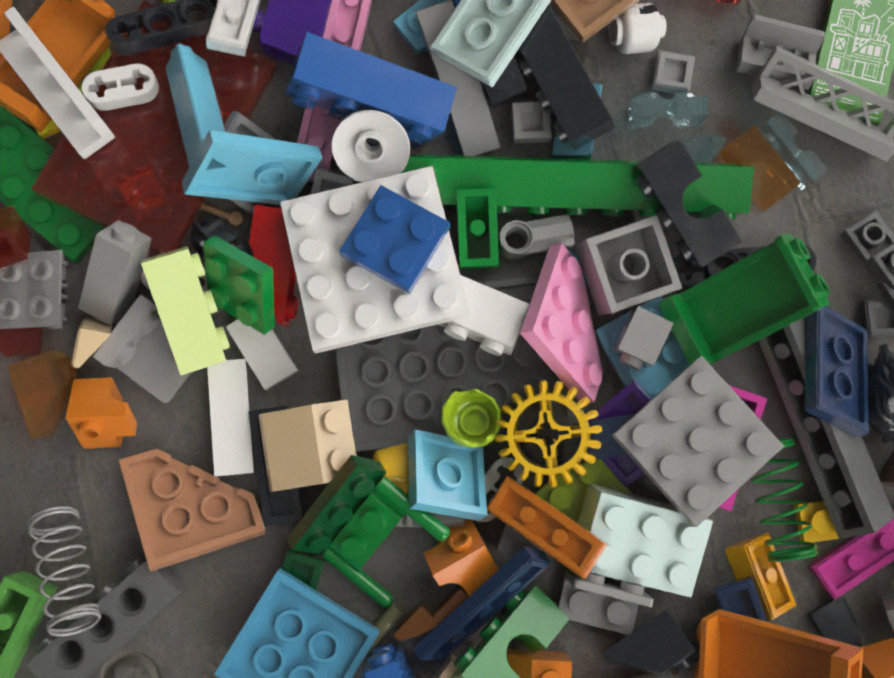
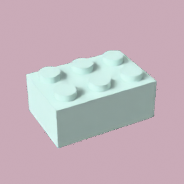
[577,483,713,597]

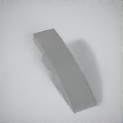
[416,0,500,156]

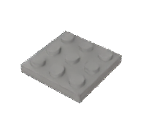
[611,356,784,527]

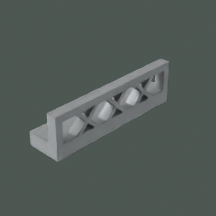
[751,46,894,162]

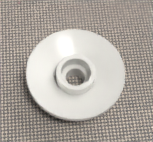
[332,110,410,183]

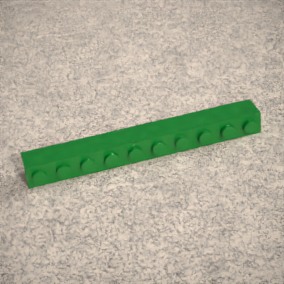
[402,154,754,219]

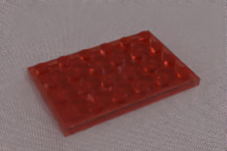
[32,0,277,254]

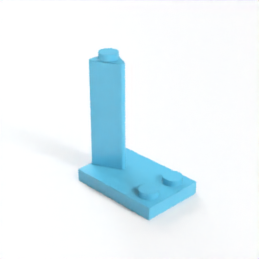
[165,44,322,205]

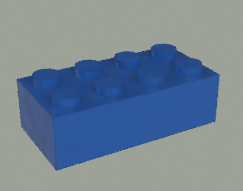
[285,32,457,147]

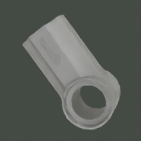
[499,214,575,261]

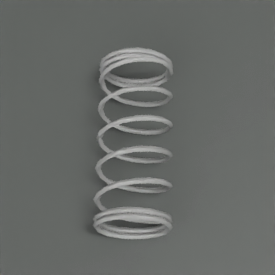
[27,506,101,637]

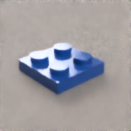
[339,185,450,294]

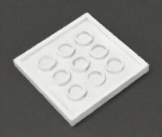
[281,166,470,353]

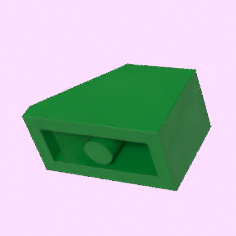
[457,188,500,271]

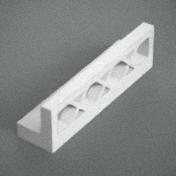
[0,7,116,160]

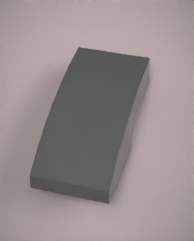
[841,211,894,290]

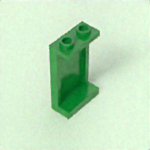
[658,234,830,365]

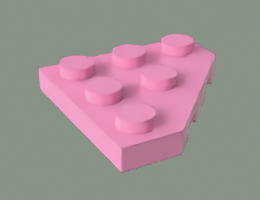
[520,243,603,403]

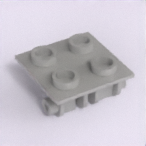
[0,250,69,329]

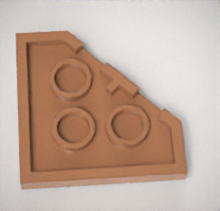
[119,449,265,572]

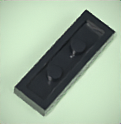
[248,405,304,526]

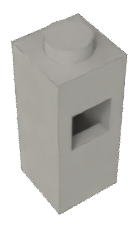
[78,220,152,326]

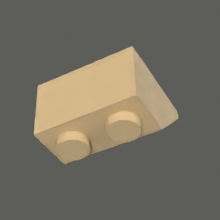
[258,400,356,492]

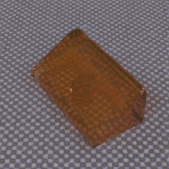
[718,126,801,211]

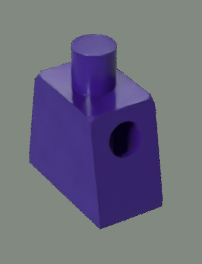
[252,0,332,66]

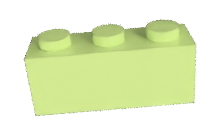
[141,246,230,375]

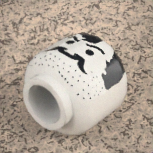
[608,3,666,54]

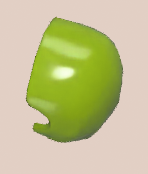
[441,388,502,448]

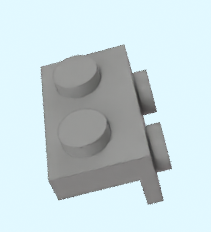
[736,15,824,90]

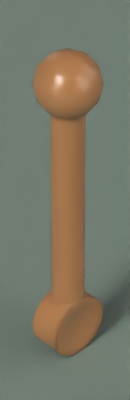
[170,190,244,227]

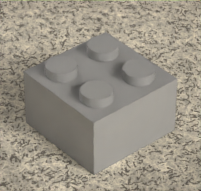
[575,215,682,316]

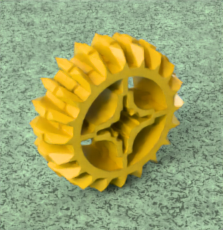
[495,381,602,488]

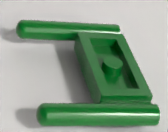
[321,476,450,608]

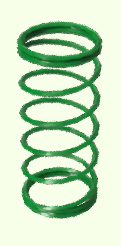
[750,438,819,562]

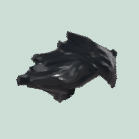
[868,344,894,443]

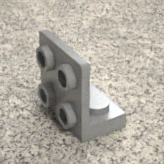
[93,294,192,403]
[557,569,654,635]

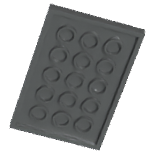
[336,275,576,452]

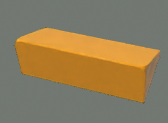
[725,532,797,620]

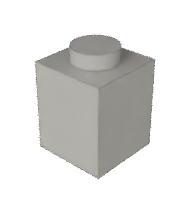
[612,306,674,371]

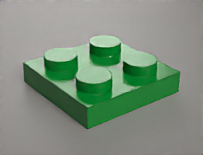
[203,235,275,335]

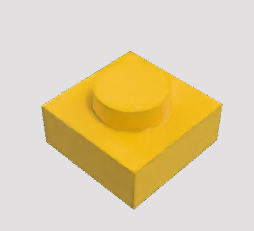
[794,500,839,542]

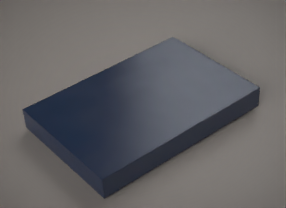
[805,306,869,437]

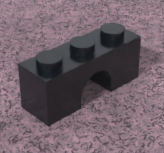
[635,140,742,268]

